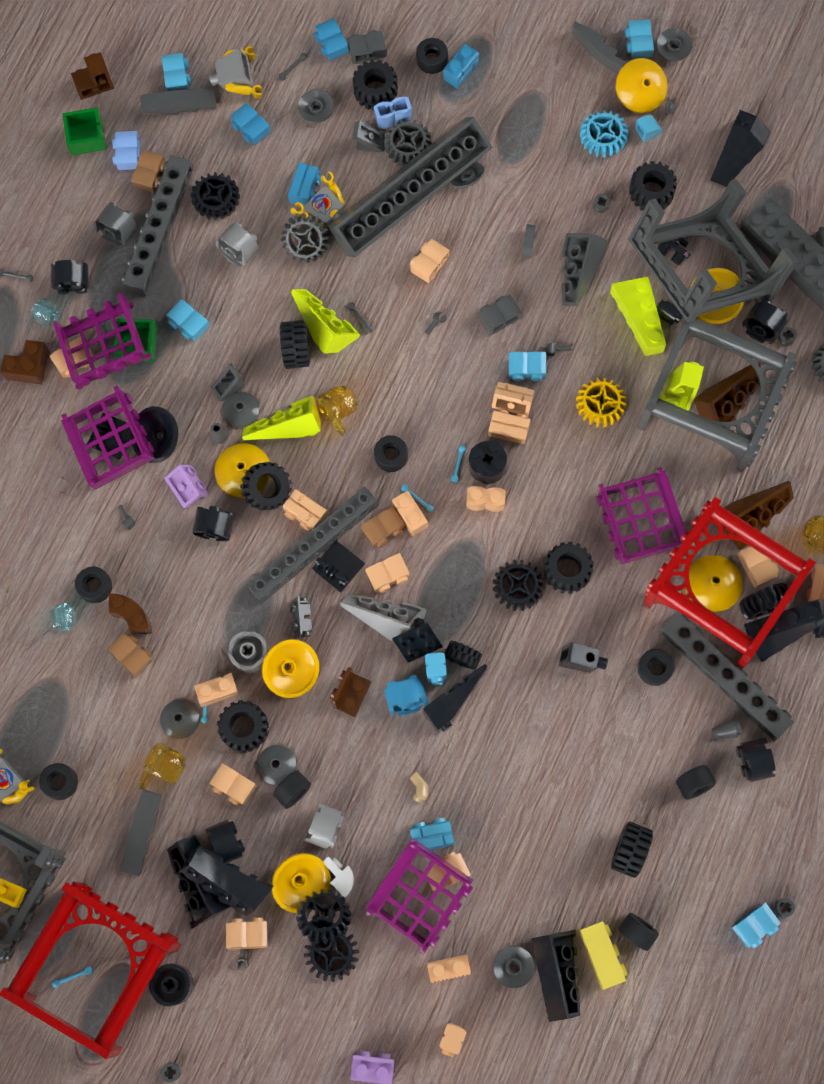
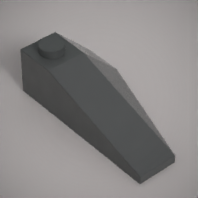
[562,233,607,307]

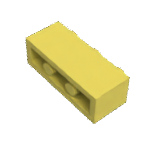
[579,921,628,990]

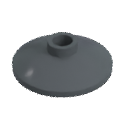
[657,28,692,61]
[298,90,334,123]
[451,162,485,188]
[222,392,260,427]
[160,700,200,739]
[257,745,296,785]
[493,946,535,988]

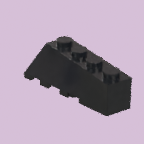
[744,599,824,662]
[167,835,231,929]
[180,846,274,917]
[531,929,581,1022]

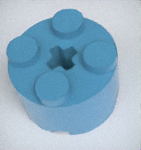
[384,675,428,716]

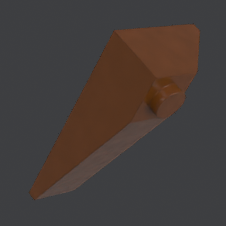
[694,362,764,428]
[723,481,794,550]

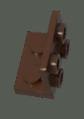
[330,667,372,718]

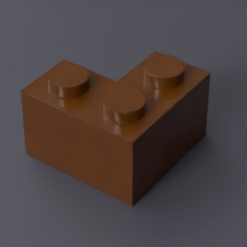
[71,52,114,100]
[0,340,49,385]

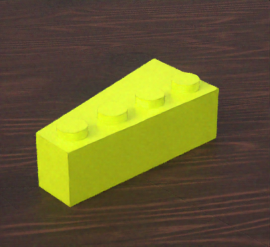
[610,277,666,356]
[659,362,704,411]

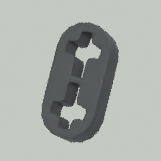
[522,224,536,258]

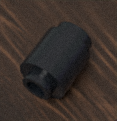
[657,299,683,325]

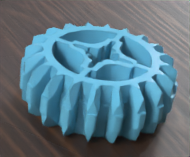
[579,110,629,158]

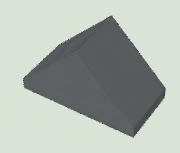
[211,363,245,401]

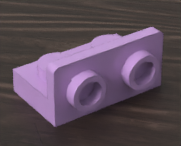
[164,465,209,509]
[350,1050,395,1084]

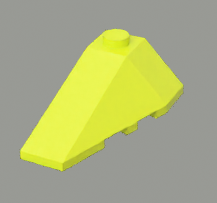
[291,289,360,354]
[242,395,321,440]

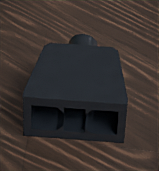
[559,642,608,673]

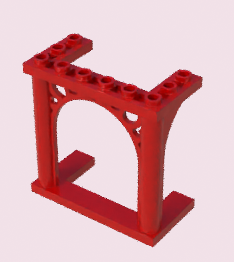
[644,497,816,669]
[0,881,182,1059]

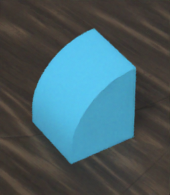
[635,115,663,142]

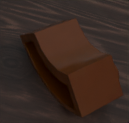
[109,594,152,635]

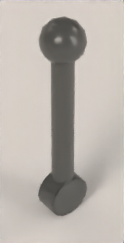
[279,53,307,81]
[0,269,33,282]
[348,302,373,333]

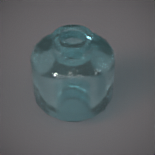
[31,298,60,326]
[51,603,77,632]

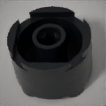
[51,260,88,295]
[742,299,787,344]
[469,441,507,484]
[192,506,235,542]
[736,738,776,782]
[205,819,245,864]
[149,963,194,1006]

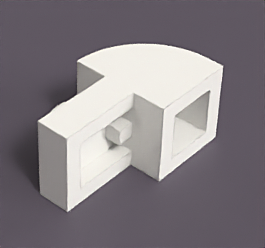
[323,857,355,898]

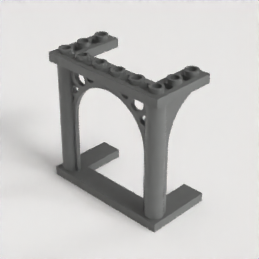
[628,179,799,323]
[638,319,797,472]
[0,821,66,963]

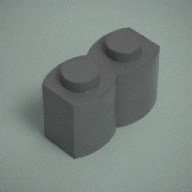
[347,30,387,64]
[479,295,522,335]

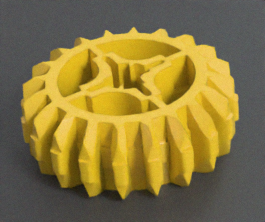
[576,377,627,427]

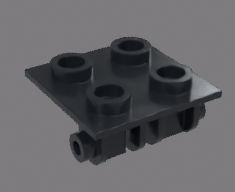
[86,412,131,460]
[312,540,365,593]
[392,618,443,663]

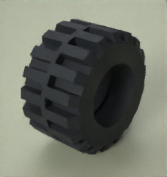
[352,60,398,111]
[629,161,677,211]
[280,320,310,369]
[240,462,292,510]
[544,541,594,594]
[217,700,269,752]
[611,821,653,878]

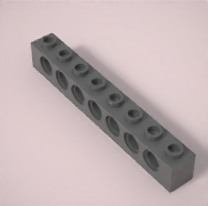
[122,155,193,297]
[247,486,378,604]
[659,612,794,741]

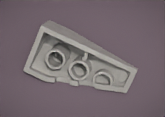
[340,594,427,641]

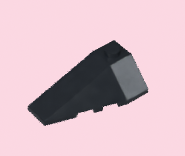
[710,110,770,187]
[423,664,488,733]

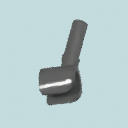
[425,311,447,335]
[545,343,572,356]
[118,505,135,530]
[235,949,249,970]

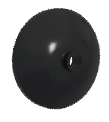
[131,406,179,463]

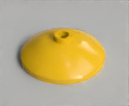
[616,58,668,113]
[690,268,745,324]
[214,443,270,498]
[684,555,743,612]
[262,639,319,698]
[271,853,331,913]

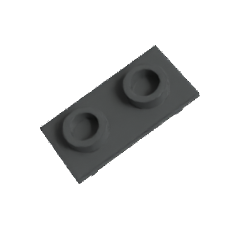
[290,596,312,638]

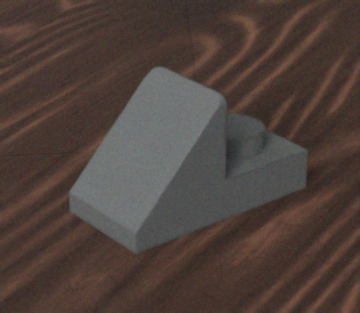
[352,120,385,152]

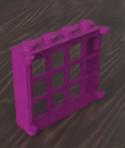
[53,293,151,390]
[61,385,155,489]
[596,467,686,565]
[366,838,473,955]

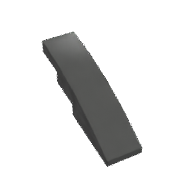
[572,21,628,74]
[140,89,217,115]
[120,789,162,876]

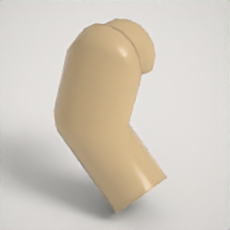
[410,772,428,803]

